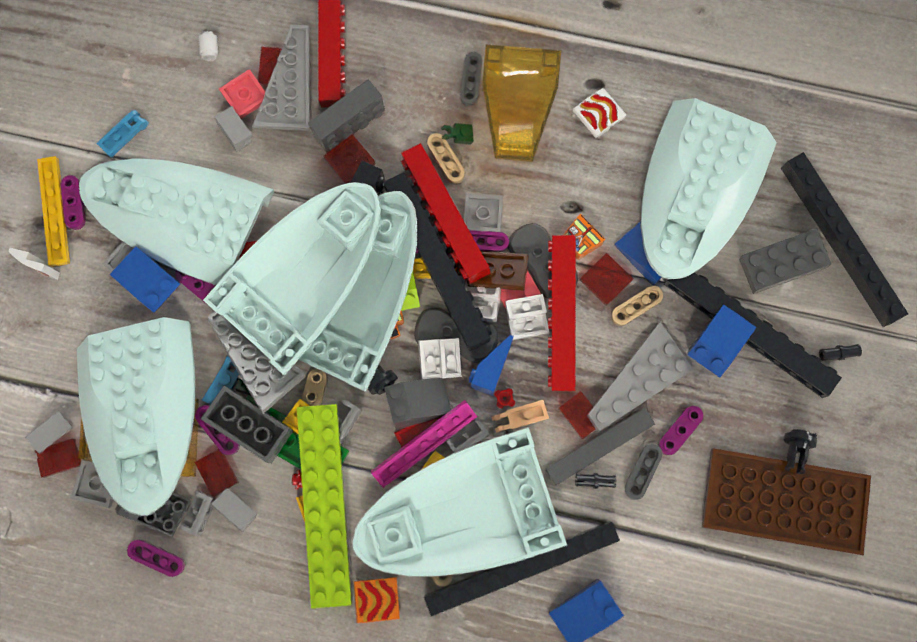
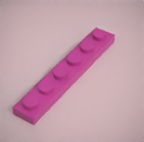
[371,400,477,488]

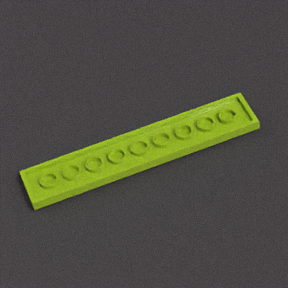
[297,404,352,609]

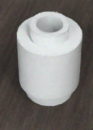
[199,31,218,61]

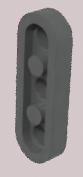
[460,52,483,106]
[625,444,662,500]

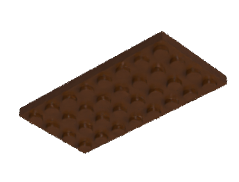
[702,448,871,556]

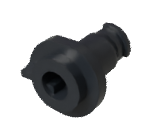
[368,364,398,395]
[783,429,817,474]

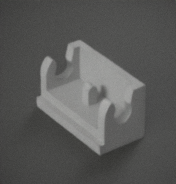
[214,106,253,152]
[338,400,362,444]
[25,411,73,454]
[446,418,489,454]
[212,488,257,533]
[179,490,217,536]

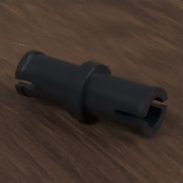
[819,344,862,361]
[575,473,616,489]

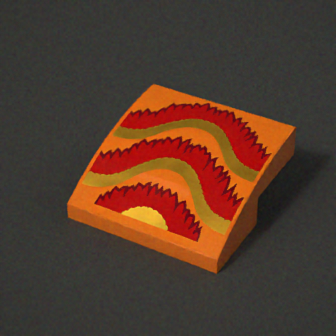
[354,577,400,623]

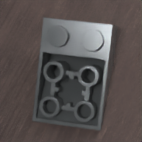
[115,491,191,537]

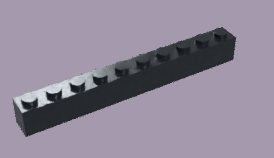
[781,152,909,327]
[383,172,492,352]
[664,272,842,398]
[424,521,620,617]

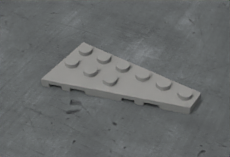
[253,24,309,131]
[208,311,305,414]
[587,322,693,432]

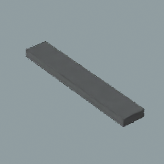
[545,408,655,485]

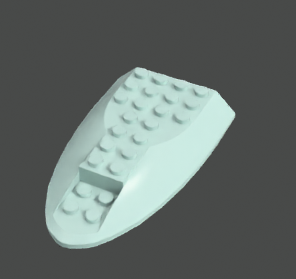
[641,98,777,279]
[79,158,274,285]
[203,182,381,375]
[298,191,417,392]
[77,317,195,515]
[353,428,567,576]

